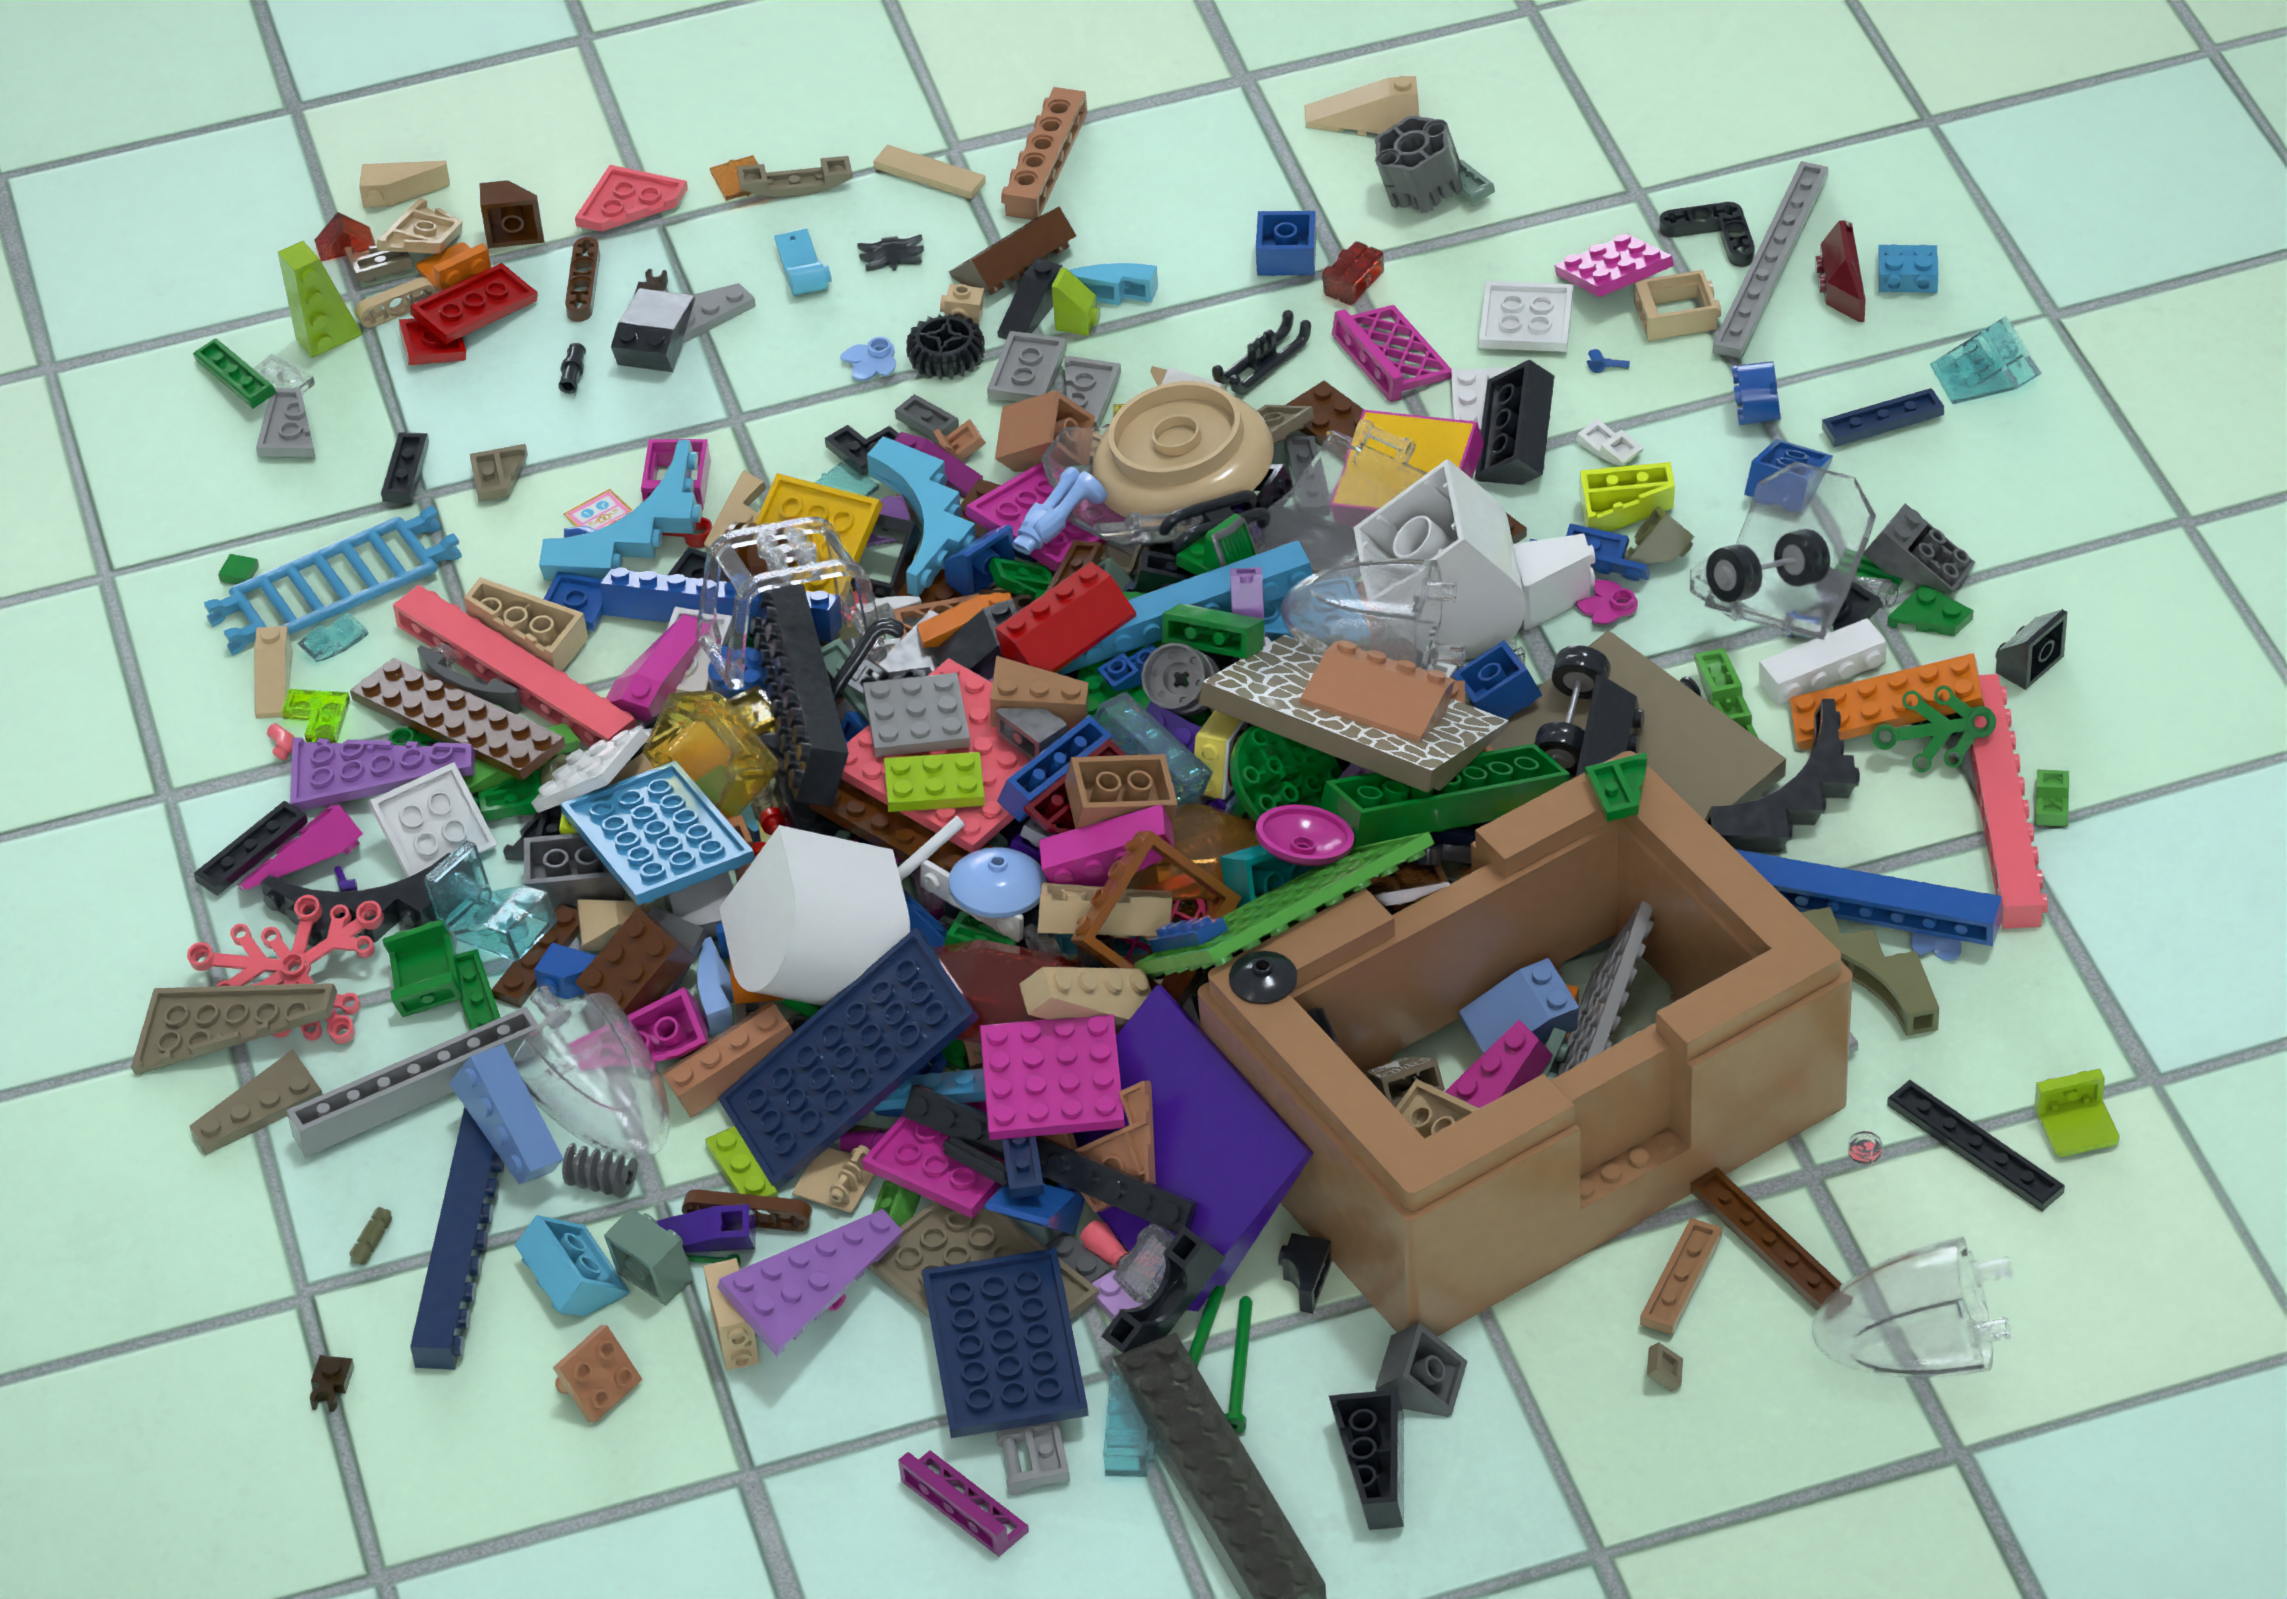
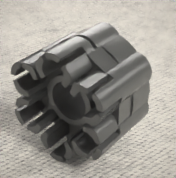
[1375,115,1463,212]

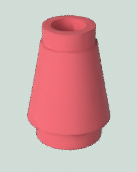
[1080,1220,1129,1268]

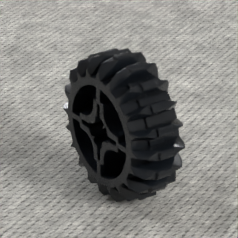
[906,312,985,380]

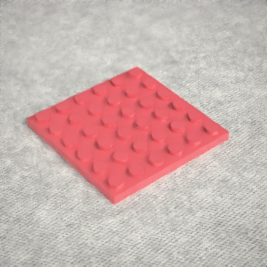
[841,658,1068,853]

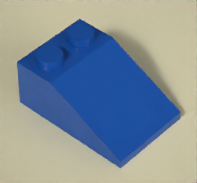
[1744,439,1833,513]
[984,1177,1085,1235]

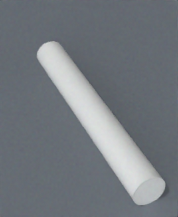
[898,816,965,882]

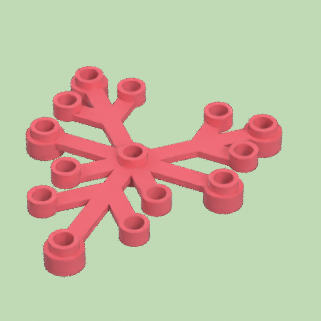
[187,895,384,1044]

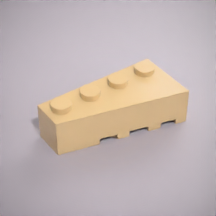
[1037,882,1172,940]
[1019,967,1152,1036]

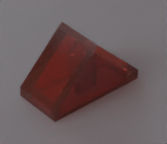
[314,212,376,261]

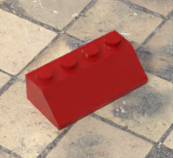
[995,562,1137,673]

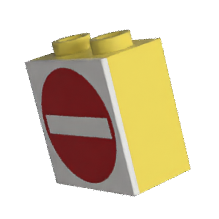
[1191,711,1248,800]

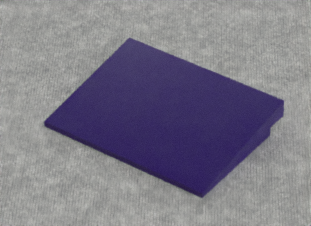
[1073,985,1314,1312]

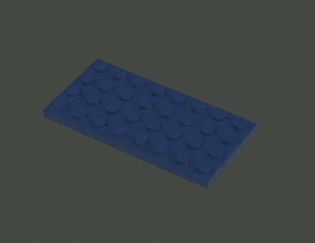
[718,927,980,1190]

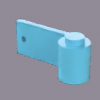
[774,229,832,296]

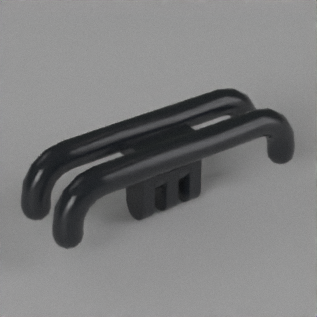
[1212,310,1312,394]
[1159,490,1271,554]
[830,618,905,723]

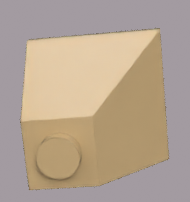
[577,899,649,951]

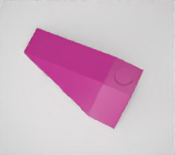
[606,614,712,722]
[237,805,363,890]

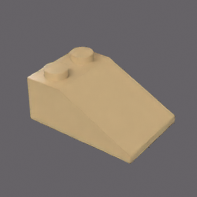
[1396,1079,1480,1139]

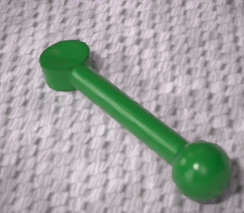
[686,1254,741,1266]

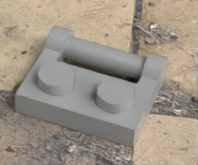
[996,1421,1070,1495]

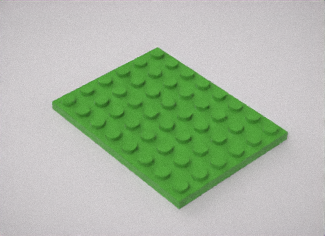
[1134,832,1434,978]

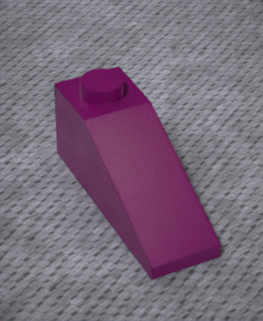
[894,432,983,498]

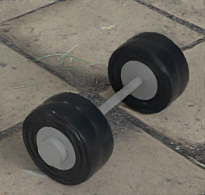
[1706,529,1830,603]
[1534,645,1611,776]

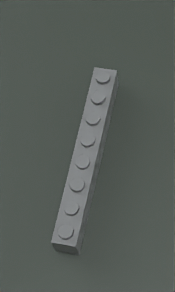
[286,1007,545,1158]

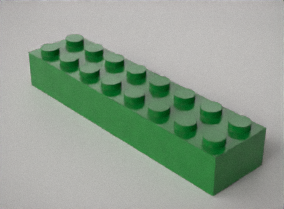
[1320,743,1570,847]

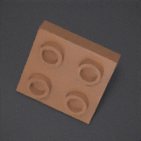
[553,1325,643,1423]

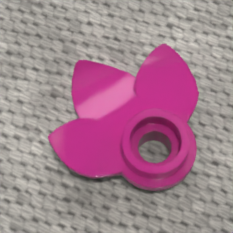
[1576,580,1638,625]

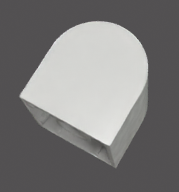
[1354,459,1526,660]
[719,825,910,1006]

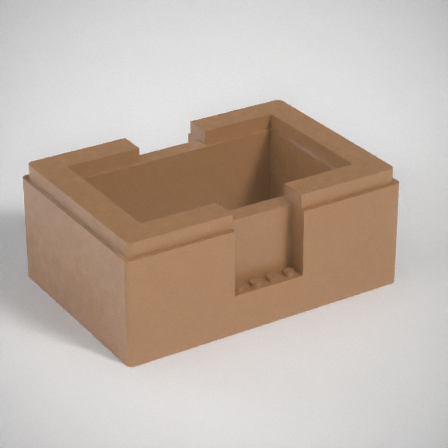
[1198,751,1853,1337]

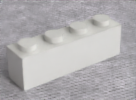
[1759,618,1887,706]

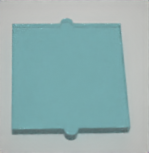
[815,462,879,497]

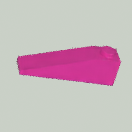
[569,987,708,1074]

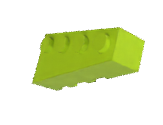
[278,241,363,358]

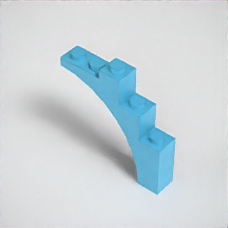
[867,436,977,597]
[539,440,702,580]

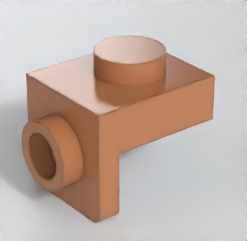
[934,419,986,462]

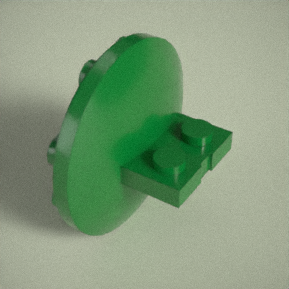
[1230,725,1343,822]

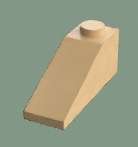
[359,161,450,208]
[254,626,293,718]

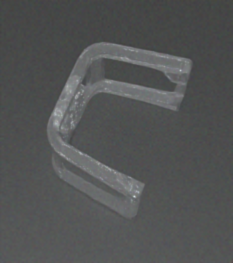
[695,517,887,690]

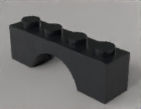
[1101,1226,1226,1368]

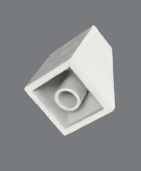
[1513,534,1595,631]

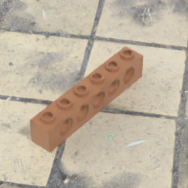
[1001,87,1088,220]

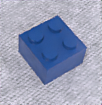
[1256,211,1317,276]
[1452,640,1542,719]

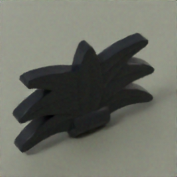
[857,234,924,271]

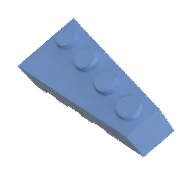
[449,1044,564,1185]

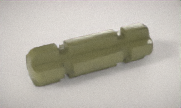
[349,1207,392,1265]

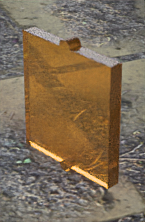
[710,155,759,201]

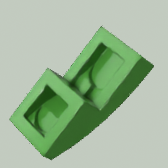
[2035,769,2069,827]

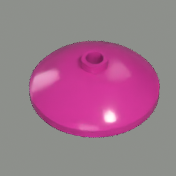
[1256,805,1354,866]

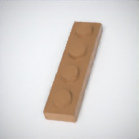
[1640,1218,1722,1335]

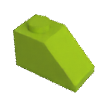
[1052,268,1101,336]

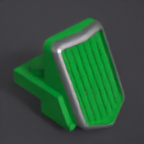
[1176,514,1257,576]

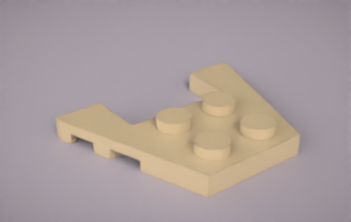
[704,470,766,556]

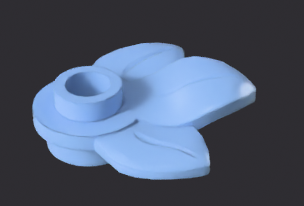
[840,337,896,381]

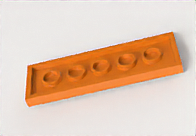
[1790,653,1985,751]

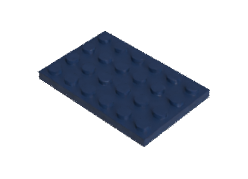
[922,1248,1089,1438]

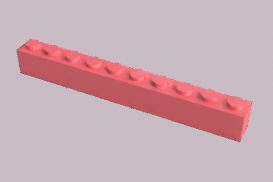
[393,585,636,747]
[1969,674,2048,929]

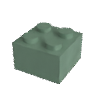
[604,1208,693,1306]

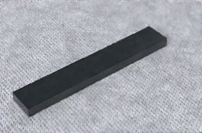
[1887,1080,2065,1212]

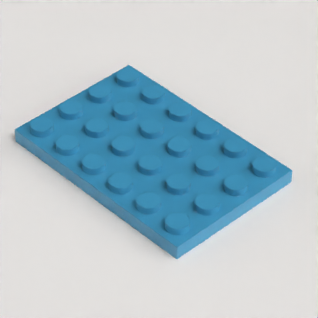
[561,760,755,906]

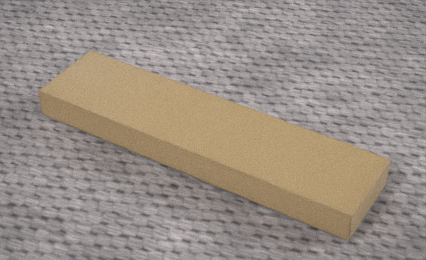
[873,145,986,200]

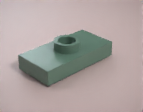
[1449,159,1495,205]

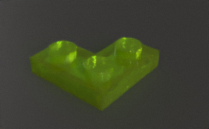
[282,689,350,743]

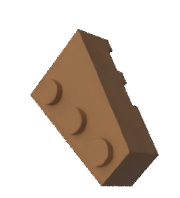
[990,656,1089,731]

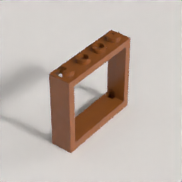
[1070,831,1242,1002]

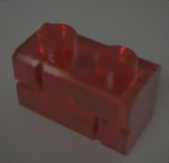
[1321,241,1384,306]

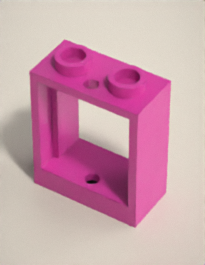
[641,439,711,510]

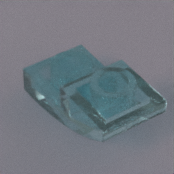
[297,612,369,662]

